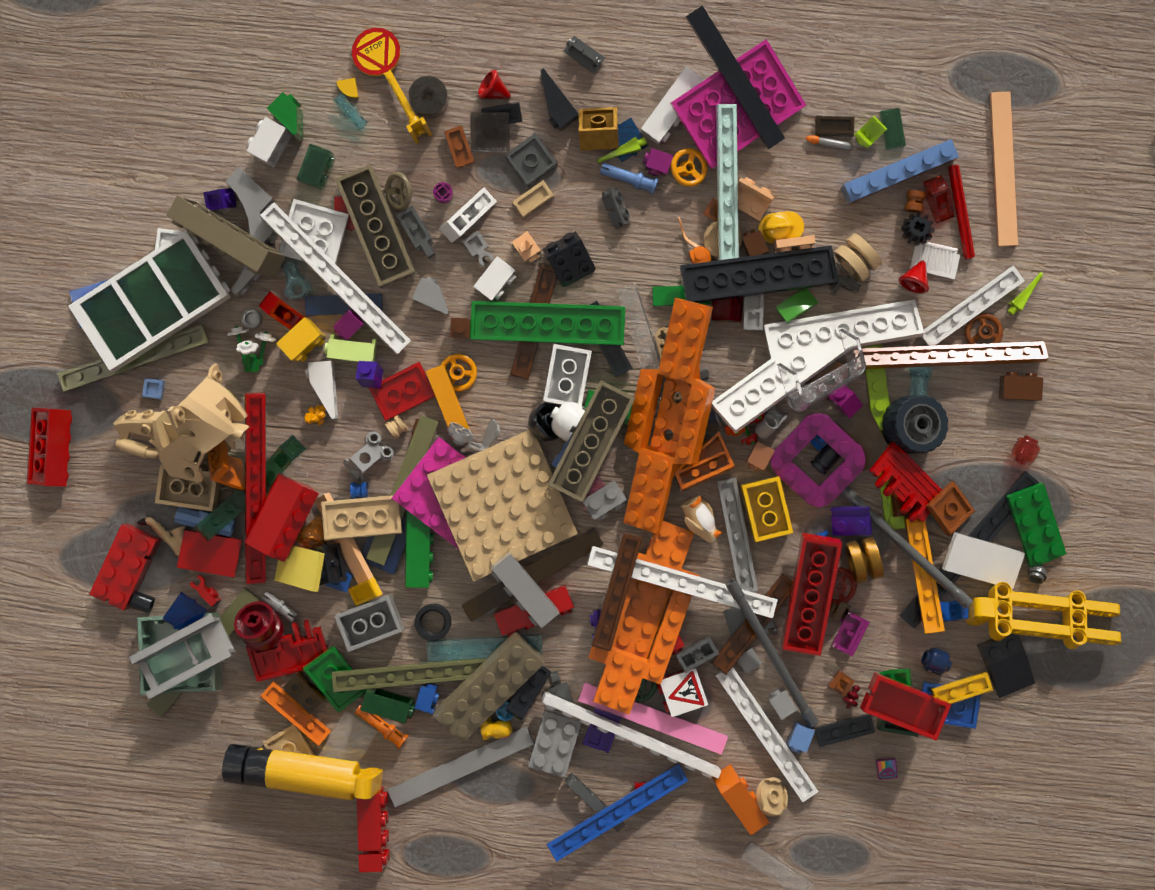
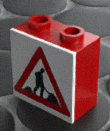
[657,667,708,717]

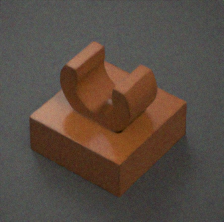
[828,670,855,697]

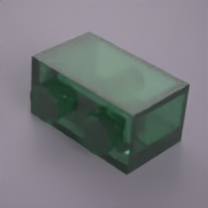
[296,144,335,190]

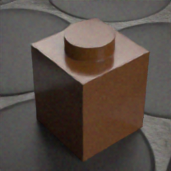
[741,229,769,256]
[450,318,471,339]

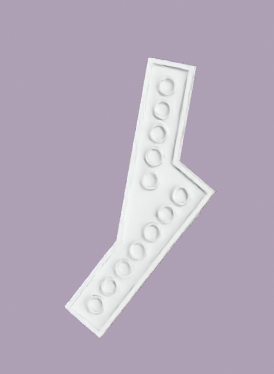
[711,299,924,433]

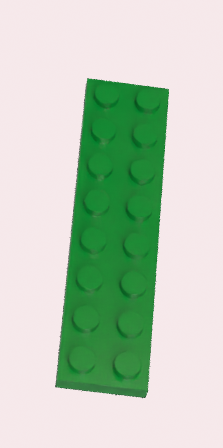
[470,301,626,345]

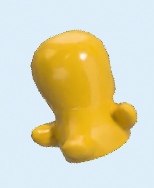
[480,716,512,740]

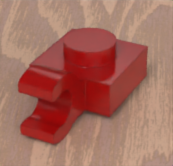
[190,574,221,607]

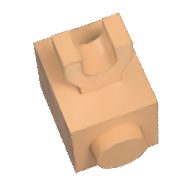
[512,231,541,263]

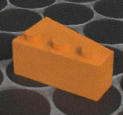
[674,431,735,492]
[712,764,770,835]

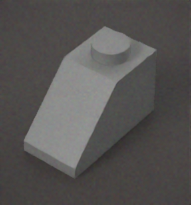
[412,276,450,315]

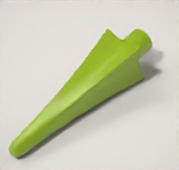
[597,137,647,163]
[1007,272,1043,316]

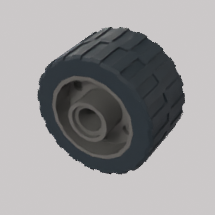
[882,395,948,454]

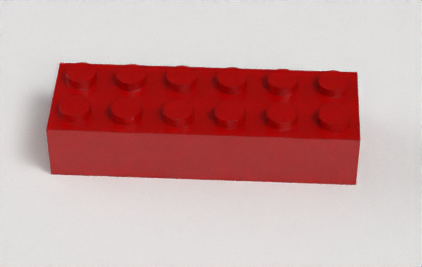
[781,533,842,656]

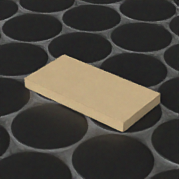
[321,495,402,540]

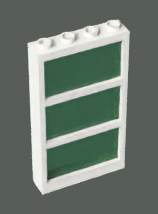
[68,231,231,372]

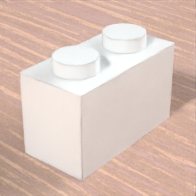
[473,256,516,302]

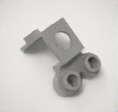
[448,419,500,451]
[343,431,394,482]

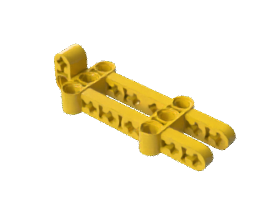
[966,582,1121,649]

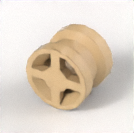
[385,415,409,439]

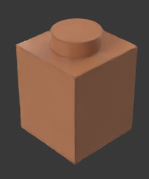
[745,441,775,472]

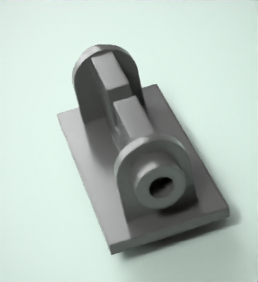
[563,36,605,73]
[601,188,631,229]

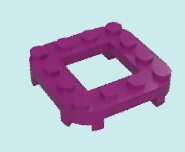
[771,413,866,508]

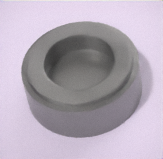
[241,309,262,329]

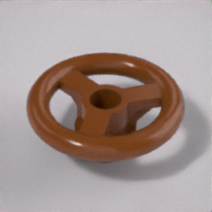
[965,313,1003,344]

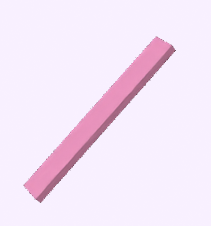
[578,682,728,755]

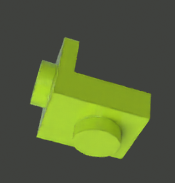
[854,116,887,148]

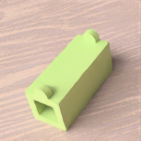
[324,334,377,362]

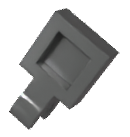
[549,670,573,702]

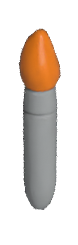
[806,135,852,150]

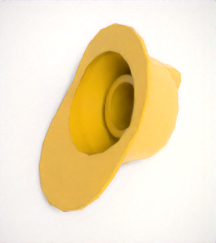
[758,211,804,244]

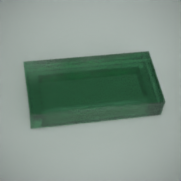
[879,108,906,150]

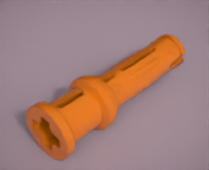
[355,703,409,750]

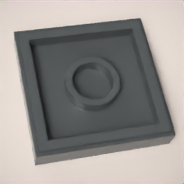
[505,133,558,187]

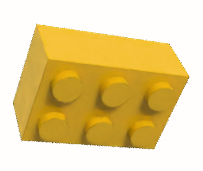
[740,476,793,542]

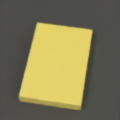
[274,545,325,592]

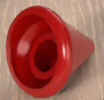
[478,70,511,100]
[898,260,929,294]

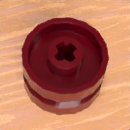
[234,601,284,651]

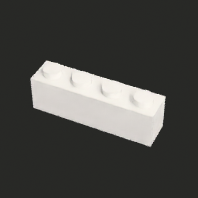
[640,66,705,145]

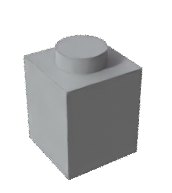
[767,687,798,720]

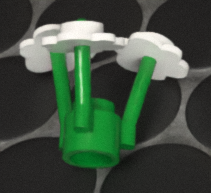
[227,326,276,372]

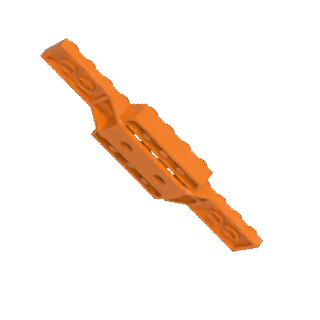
[623,298,716,534]

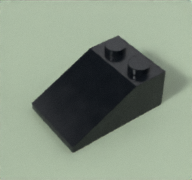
[977,634,1035,698]

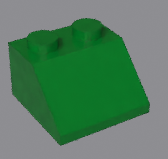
[267,92,303,142]

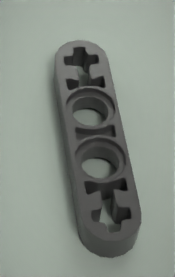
[565,773,625,832]

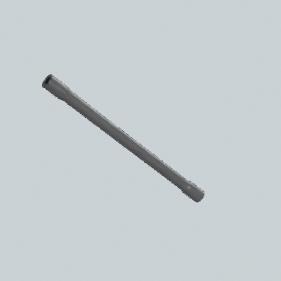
[840,486,973,609]
[725,579,819,728]

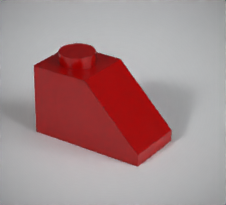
[259,291,306,330]

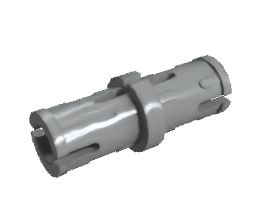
[260,591,298,623]

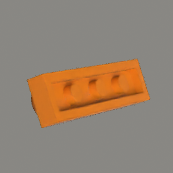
[260,682,331,746]

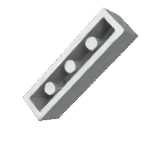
[491,552,560,628]

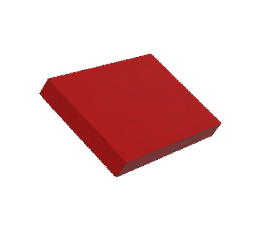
[369,362,436,422]
[177,529,242,577]

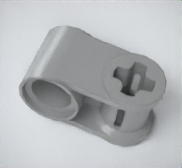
[755,405,788,439]

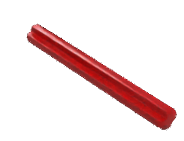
[948,165,975,259]

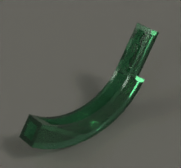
[195,435,306,542]

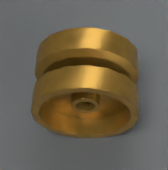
[845,537,884,584]

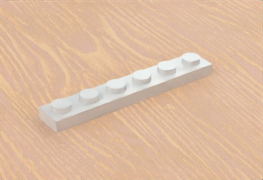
[921,265,1024,346]

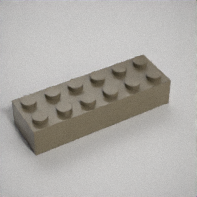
[335,164,417,288]
[166,195,286,277]
[548,380,635,503]
[435,631,544,743]

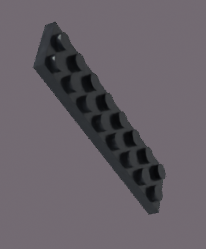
[680,245,839,303]

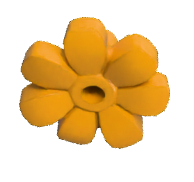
[304,404,326,425]

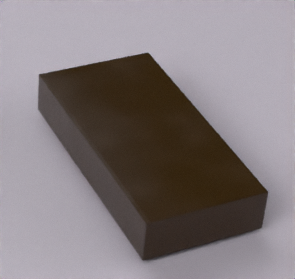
[815,115,854,137]

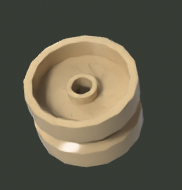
[833,233,883,283]

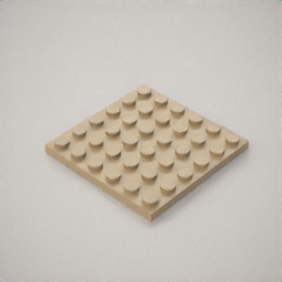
[426,430,578,582]

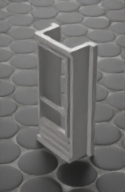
[129,614,236,699]

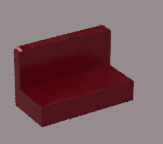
[711,297,743,322]

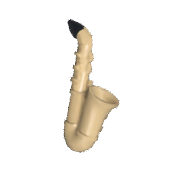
[137,517,186,557]

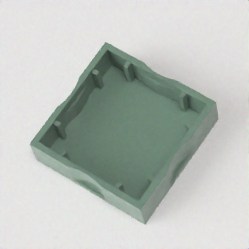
[137,612,223,695]

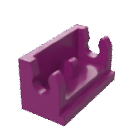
[831,611,870,657]

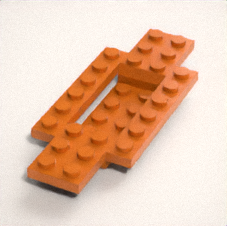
[588,521,699,715]

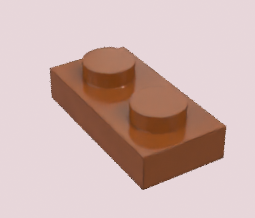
[444,125,475,169]

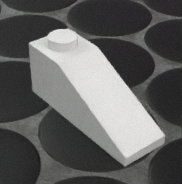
[439,187,497,243]
[306,361,338,419]

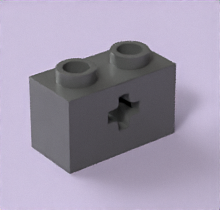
[676,635,719,673]

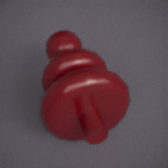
[843,685,860,709]

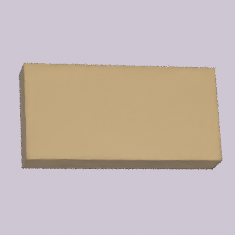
[512,180,554,218]

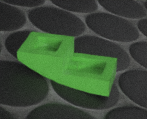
[775,288,818,324]

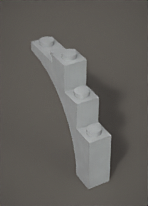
[226,167,282,297]

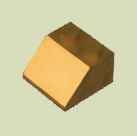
[579,107,619,151]

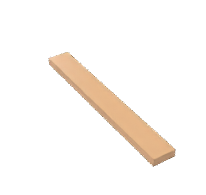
[990,92,1018,247]

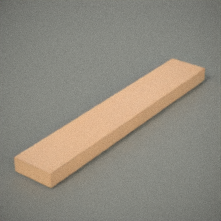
[315,493,382,602]

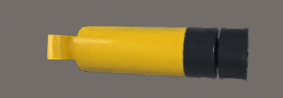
[222,744,383,800]

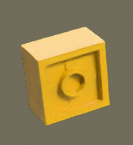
[276,317,326,362]

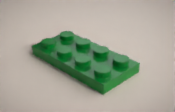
[1006,482,1066,568]

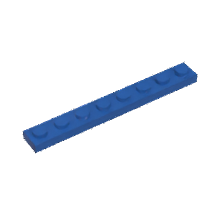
[546,764,688,862]

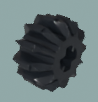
[901,213,935,246]

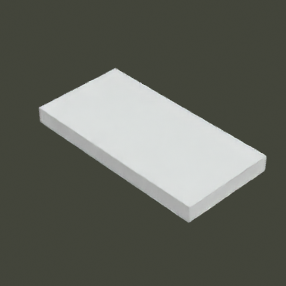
[942,532,1025,589]

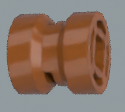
[904,190,926,213]

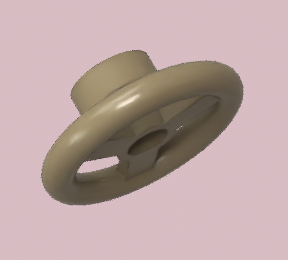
[385,172,413,210]

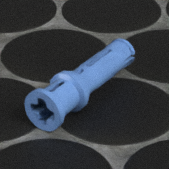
[600,163,659,195]

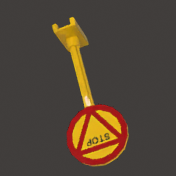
[351,28,433,144]

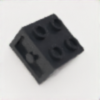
[309,543,347,586]

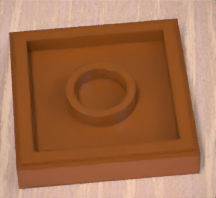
[926,481,975,536]

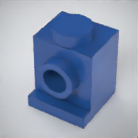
[414,683,439,714]

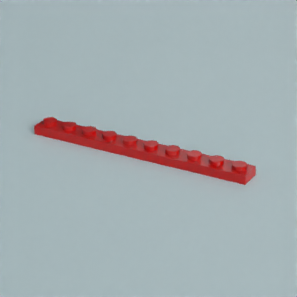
[245,393,266,584]

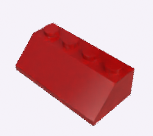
[27,408,72,487]
[244,473,319,562]

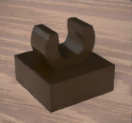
[830,601,851,623]

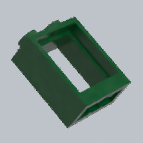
[360,688,415,723]

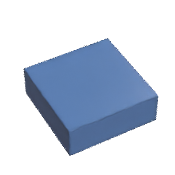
[142,378,165,400]

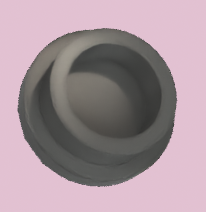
[1028,564,1048,584]

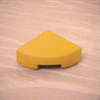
[336,78,359,98]

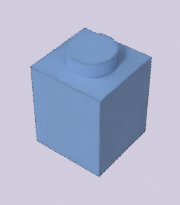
[786,721,815,753]

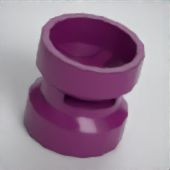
[433,182,454,204]

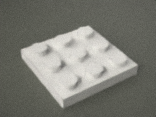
[279,199,350,264]

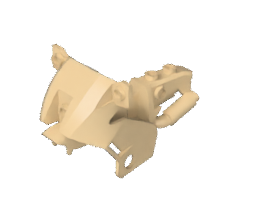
[113,364,250,482]

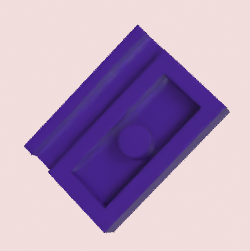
[830,506,872,535]
[582,707,622,753]

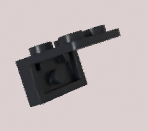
[542,231,596,287]

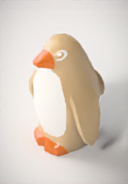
[679,496,722,543]

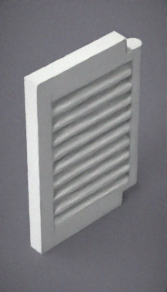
[909,242,960,279]

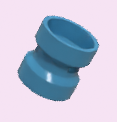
[496,699,514,721]

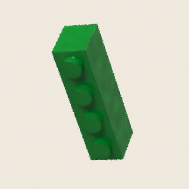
[405,510,433,588]

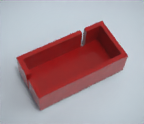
[89,523,162,611]
[860,672,951,741]
[356,786,390,873]

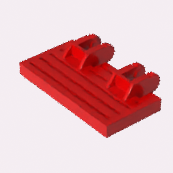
[869,442,942,522]
[246,619,328,682]

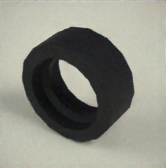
[415,603,452,641]

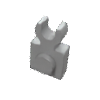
[462,231,494,267]

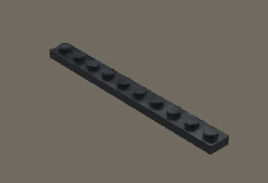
[899,471,1039,629]

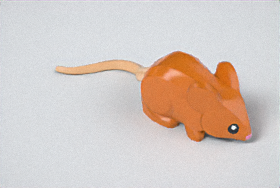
[678,217,711,264]

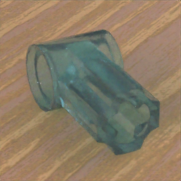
[909,366,933,396]

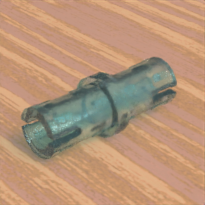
[333,93,368,130]

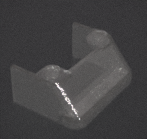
[777,329,866,412]

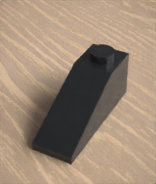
[540,68,579,131]

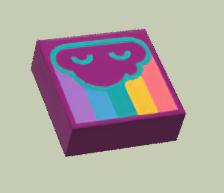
[876,758,898,780]

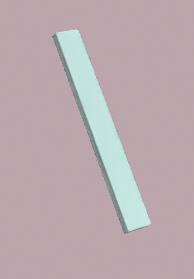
[716,104,739,260]

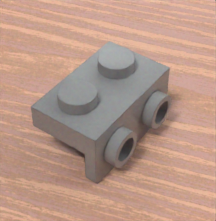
[583,480,627,521]

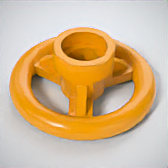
[671,148,707,187]
[441,353,477,392]

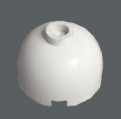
[550,402,586,442]

